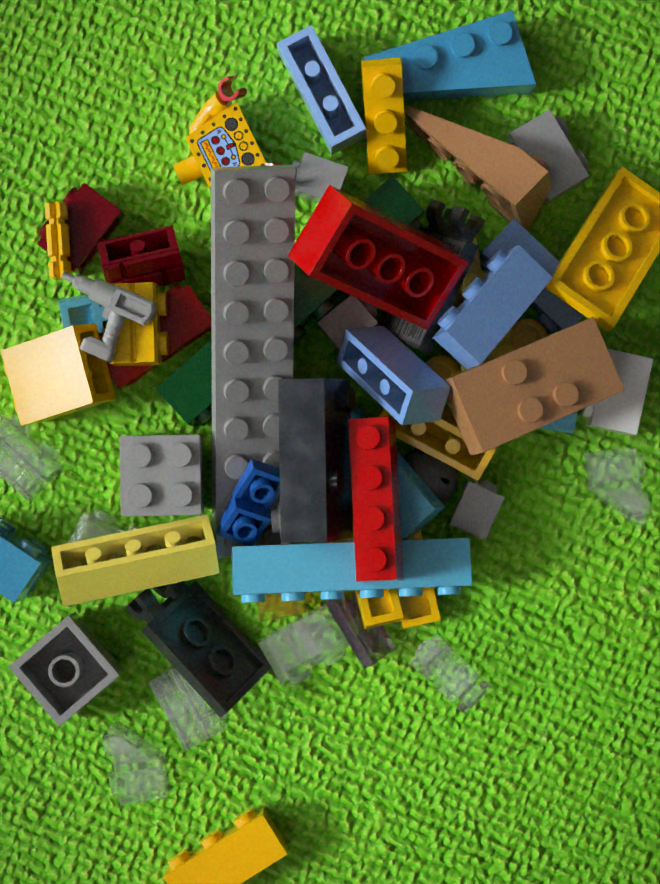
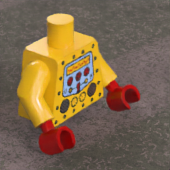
[173,75,283,192]

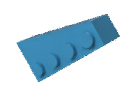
[364,10,536,102]

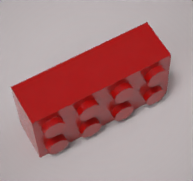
[288,185,469,330]

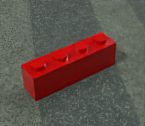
[348,417,404,583]

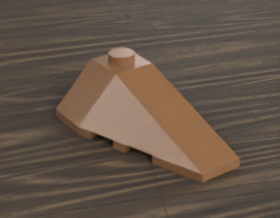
[404,106,552,231]

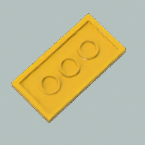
[545,166,660,332]

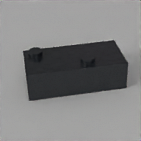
[278,378,356,543]

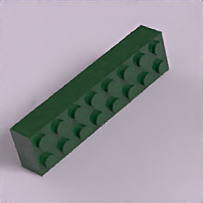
[156,176,424,427]

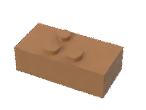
[444,317,625,455]

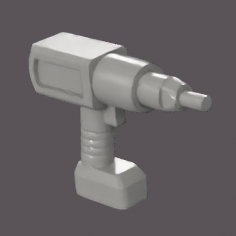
[61,272,157,363]

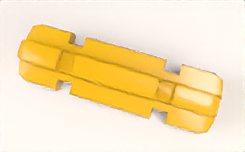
[45,202,71,280]

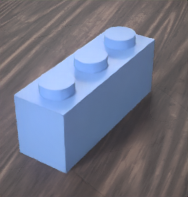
[277,25,366,155]

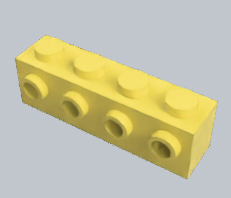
[51,514,220,607]

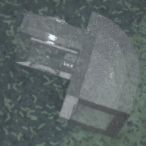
[409,634,492,714]

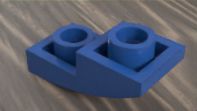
[217,459,280,546]

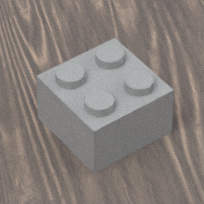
[120,435,204,516]
[9,612,125,727]

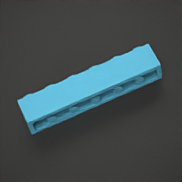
[231,538,472,603]

